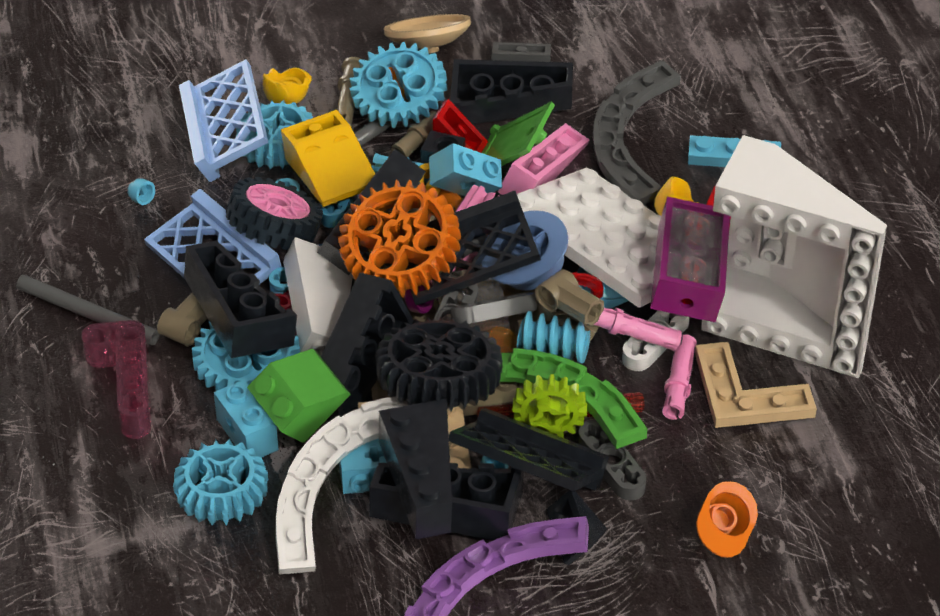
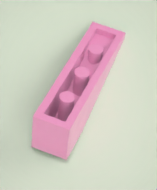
[498,123,590,195]

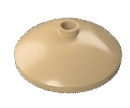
[384,14,471,53]

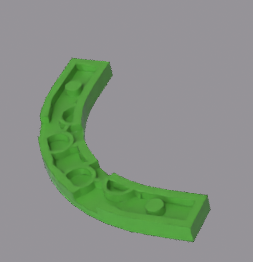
[500,348,648,449]

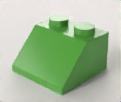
[247,349,351,443]

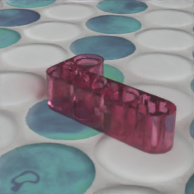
[81,320,152,439]

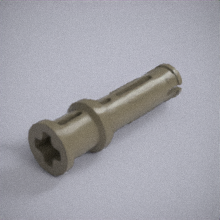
[337,57,363,126]

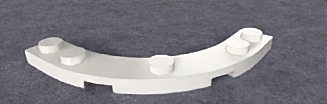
[275,396,408,574]

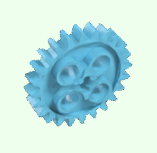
[350,42,447,128]
[192,321,300,391]

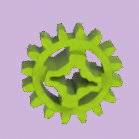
[512,374,587,438]

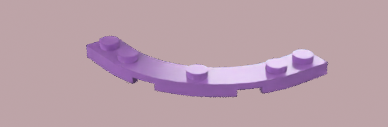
[404,516,589,616]

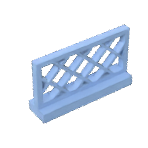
[179,59,268,182]
[144,189,282,284]

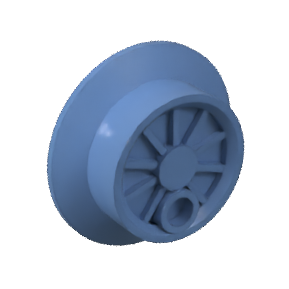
[481,211,568,290]

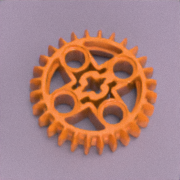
[338,179,461,298]

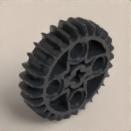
[375,317,503,412]

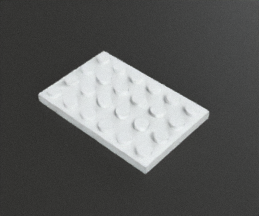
[517,167,661,307]

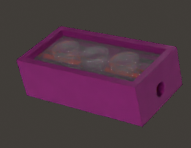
[650,196,730,323]

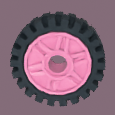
[226,177,323,250]

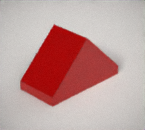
[433,99,488,153]

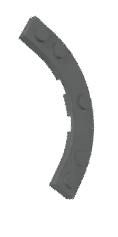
[593,60,681,206]

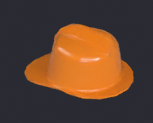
[696,481,758,558]

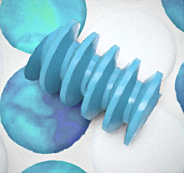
[517,311,590,364]

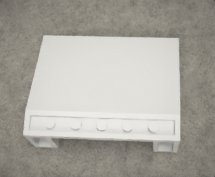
[701,135,887,378]

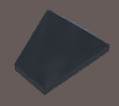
[546,490,608,566]

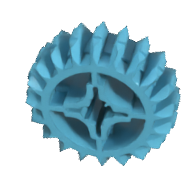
[236,100,313,170]
[173,439,268,526]

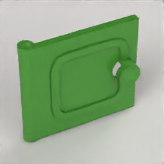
[482,101,555,166]

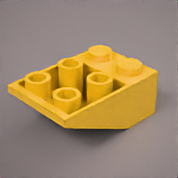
[281,110,375,207]

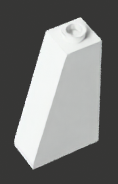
[283,237,353,357]

